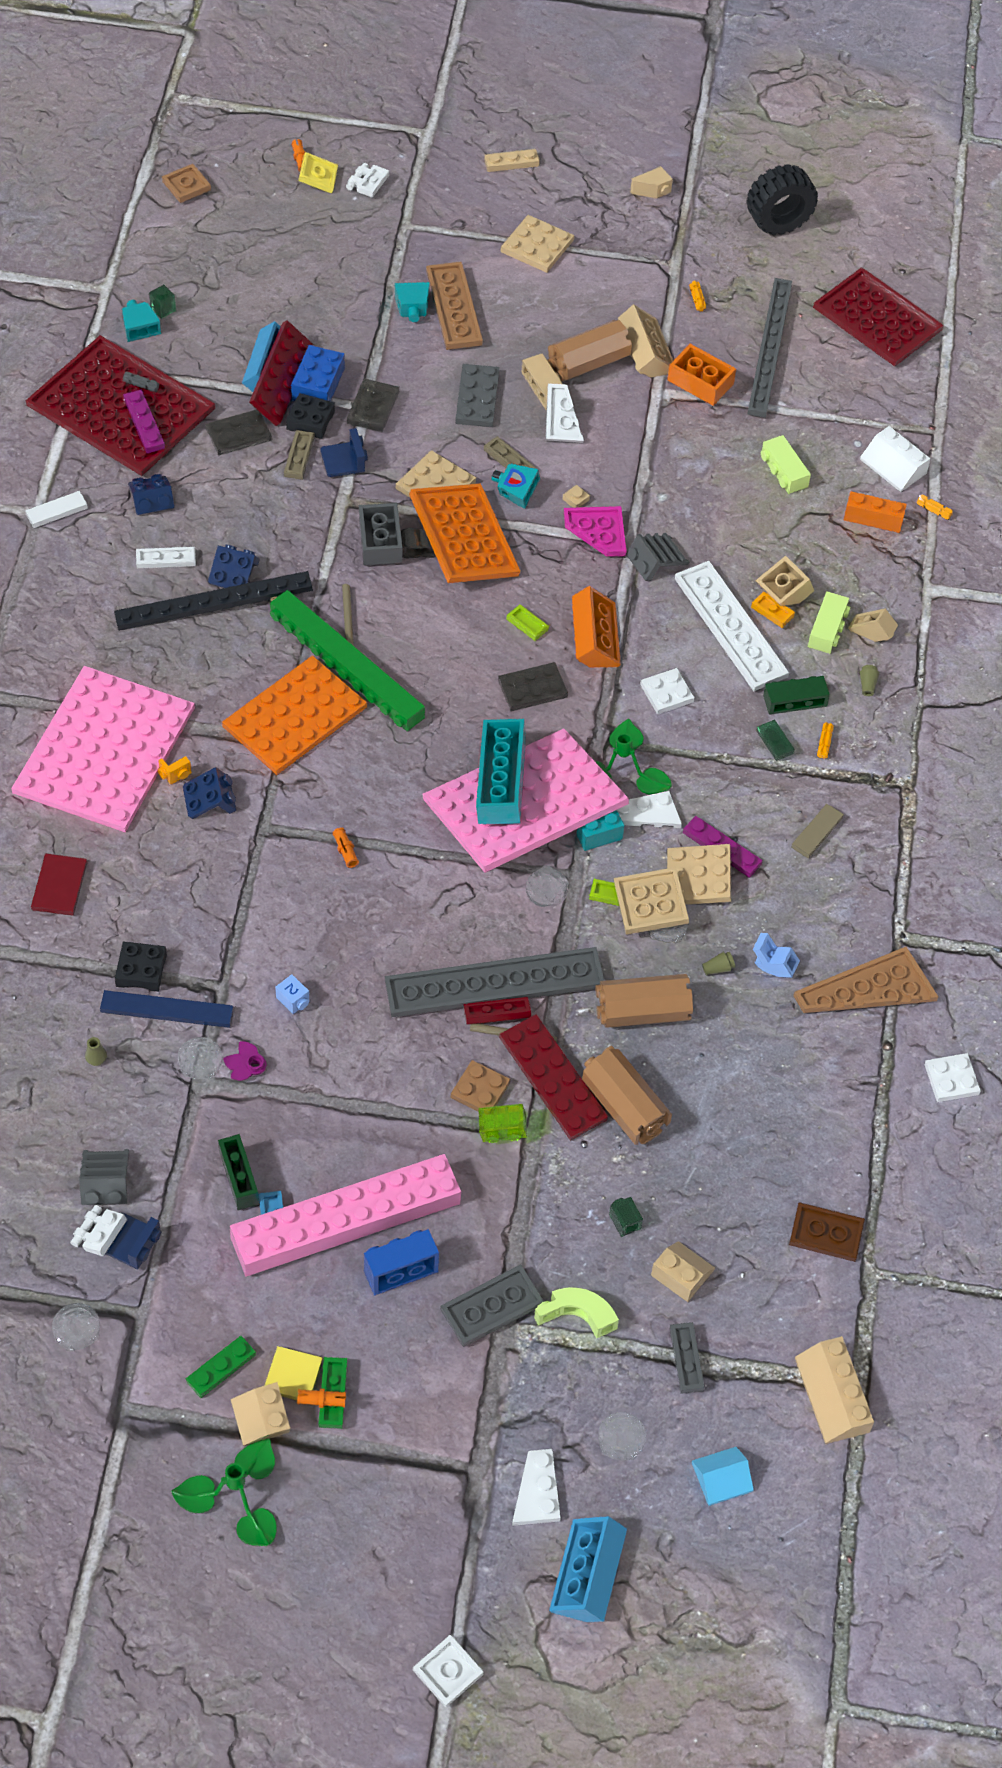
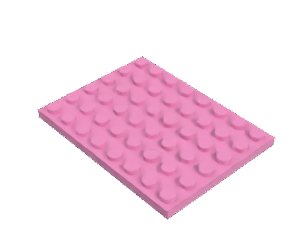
[11,666,195,833]
[423,728,629,873]

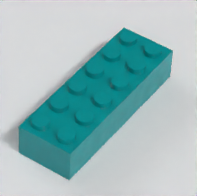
[476,719,526,824]

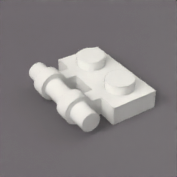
[346,163,389,198]
[70,1205,127,1256]

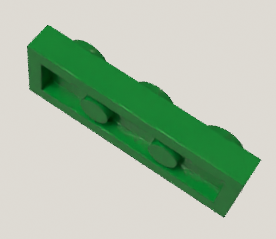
[185,1336,256,1399]
[319,1357,347,1429]

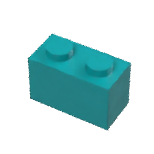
[577,810,625,851]

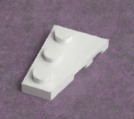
[546,384,584,443]
[617,791,682,829]
[512,1449,560,1526]

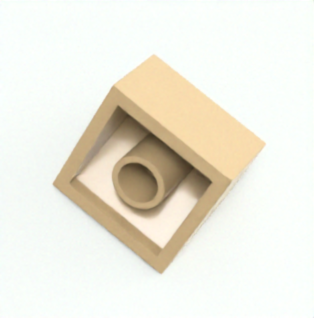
[756,556,814,606]
[651,1241,715,1302]
[231,1382,290,1446]

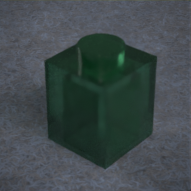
[149,284,176,319]
[609,1196,643,1237]

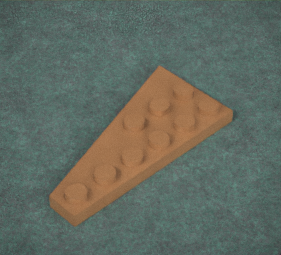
[793,947,938,1013]

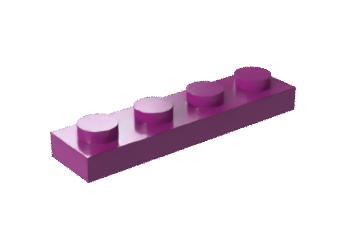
[123,390,165,453]
[683,816,763,878]

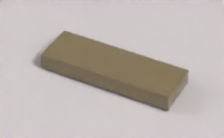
[284,430,315,480]
[484,436,537,469]
[791,804,844,858]

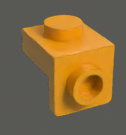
[158,756,192,785]

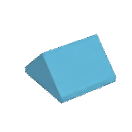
[691,1447,754,1506]

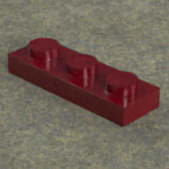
[463,997,531,1025]

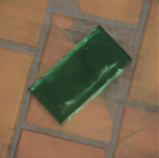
[756,719,795,761]

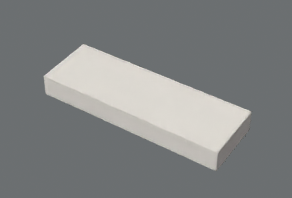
[25,491,88,528]
[136,547,196,569]

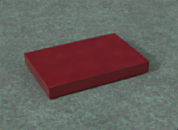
[31,853,87,916]

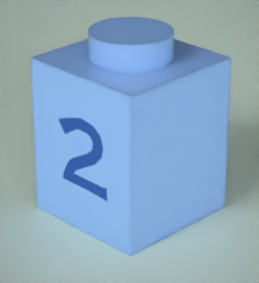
[275,974,310,1014]

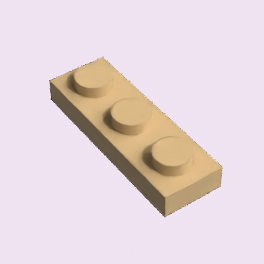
[484,149,539,172]

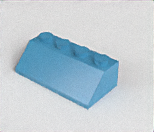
[242,321,281,392]
[549,1516,627,1622]

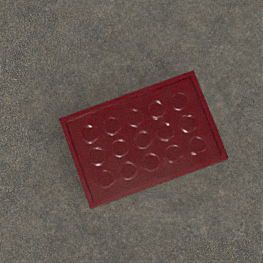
[813,267,944,367]

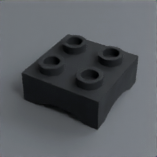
[286,393,335,439]
[115,941,167,992]

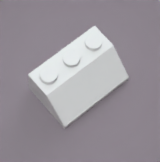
[860,426,930,492]

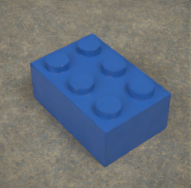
[291,345,345,401]
[364,1229,439,1296]

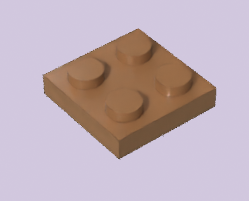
[162,164,211,203]
[450,1060,510,1117]

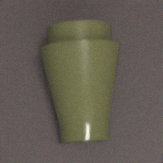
[859,665,880,696]
[702,951,735,976]
[85,1037,107,1066]

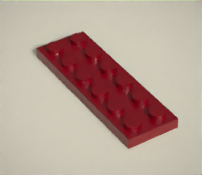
[249,320,313,426]
[499,1014,608,1141]

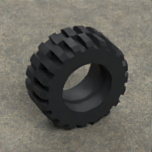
[746,164,818,235]

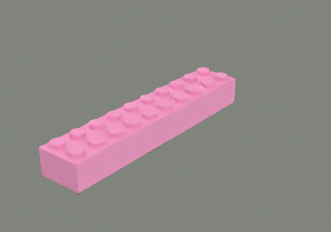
[230,1154,461,1277]

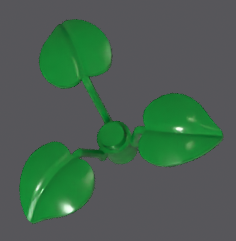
[595,718,672,795]
[171,1438,277,1546]

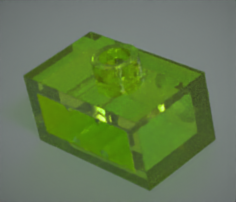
[479,1104,527,1143]

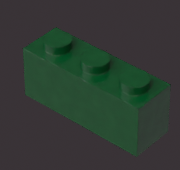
[763,676,830,715]
[218,1134,260,1210]

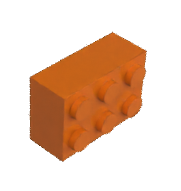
[667,344,736,406]

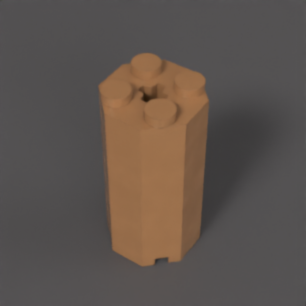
[547,320,632,382]
[595,974,693,1028]
[582,1046,672,1145]

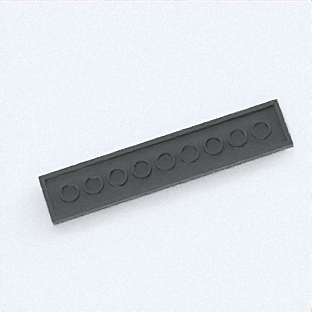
[385,947,604,1018]

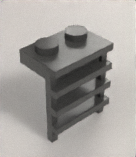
[626,533,690,581]
[79,1149,129,1205]

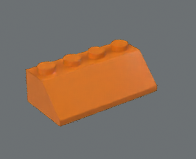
[572,586,621,668]

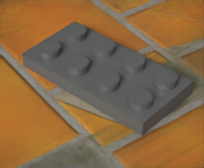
[455,364,499,427]
[440,1264,544,1347]

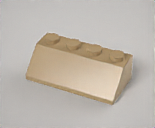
[618,304,673,378]
[795,1336,874,1444]

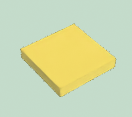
[298,152,338,193]
[265,1346,323,1400]

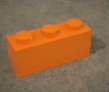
[844,491,907,533]

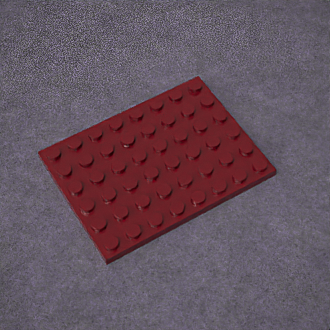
[25,335,215,476]

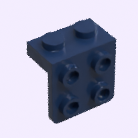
[320,428,368,477]
[128,474,175,515]
[208,544,260,588]
[183,767,236,819]
[105,1213,162,1270]

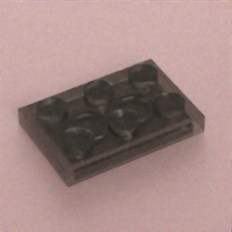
[347,378,400,432]
[205,409,272,456]
[498,662,568,711]

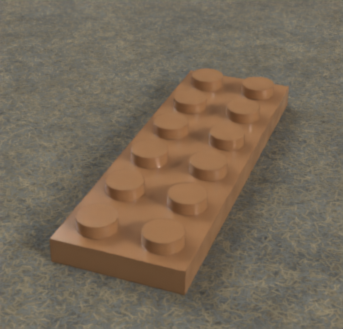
[426,262,483,350]

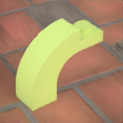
[534,1287,619,1338]

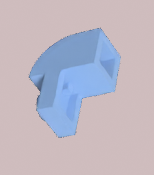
[753,933,800,977]

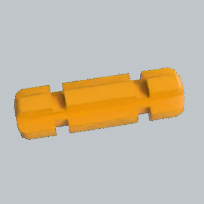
[689,281,706,312]
[917,494,953,520]
[817,722,834,759]

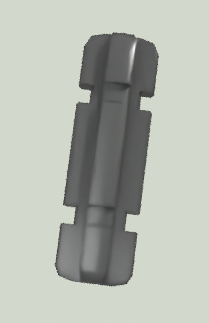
[123,372,159,392]

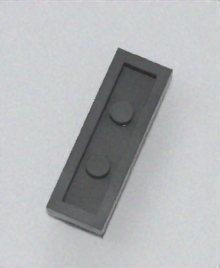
[669,1322,705,1394]

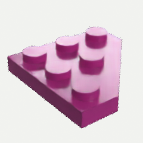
[563,506,626,557]

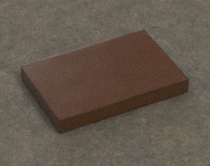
[789,1202,865,1262]

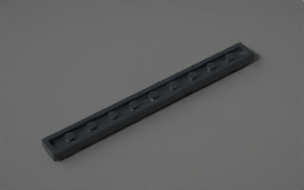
[114,571,313,631]

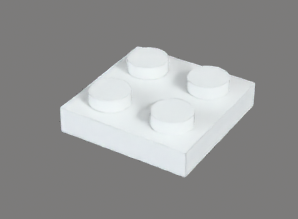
[640,668,694,715]
[924,1053,980,1102]
[413,1635,483,1708]

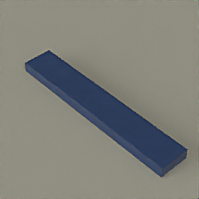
[100,990,234,1028]

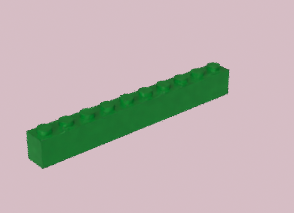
[270,590,425,732]

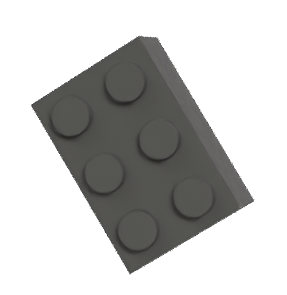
[359,503,402,565]

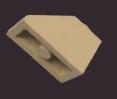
[630,166,673,199]
[848,608,898,642]

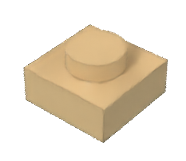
[563,485,590,508]

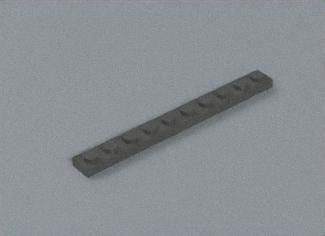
[747,278,792,418]

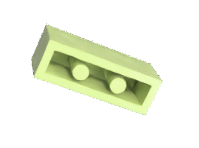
[761,435,811,494]
[808,592,851,654]

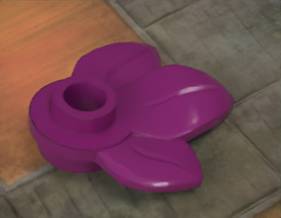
[223,1041,267,1081]

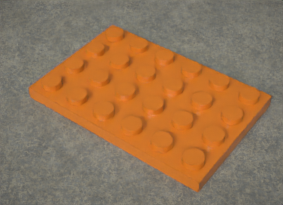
[409,483,521,583]
[222,655,367,775]

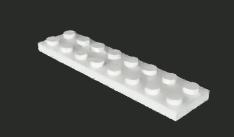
[675,561,789,691]

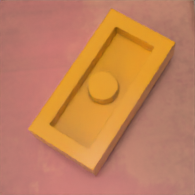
[751,591,795,628]

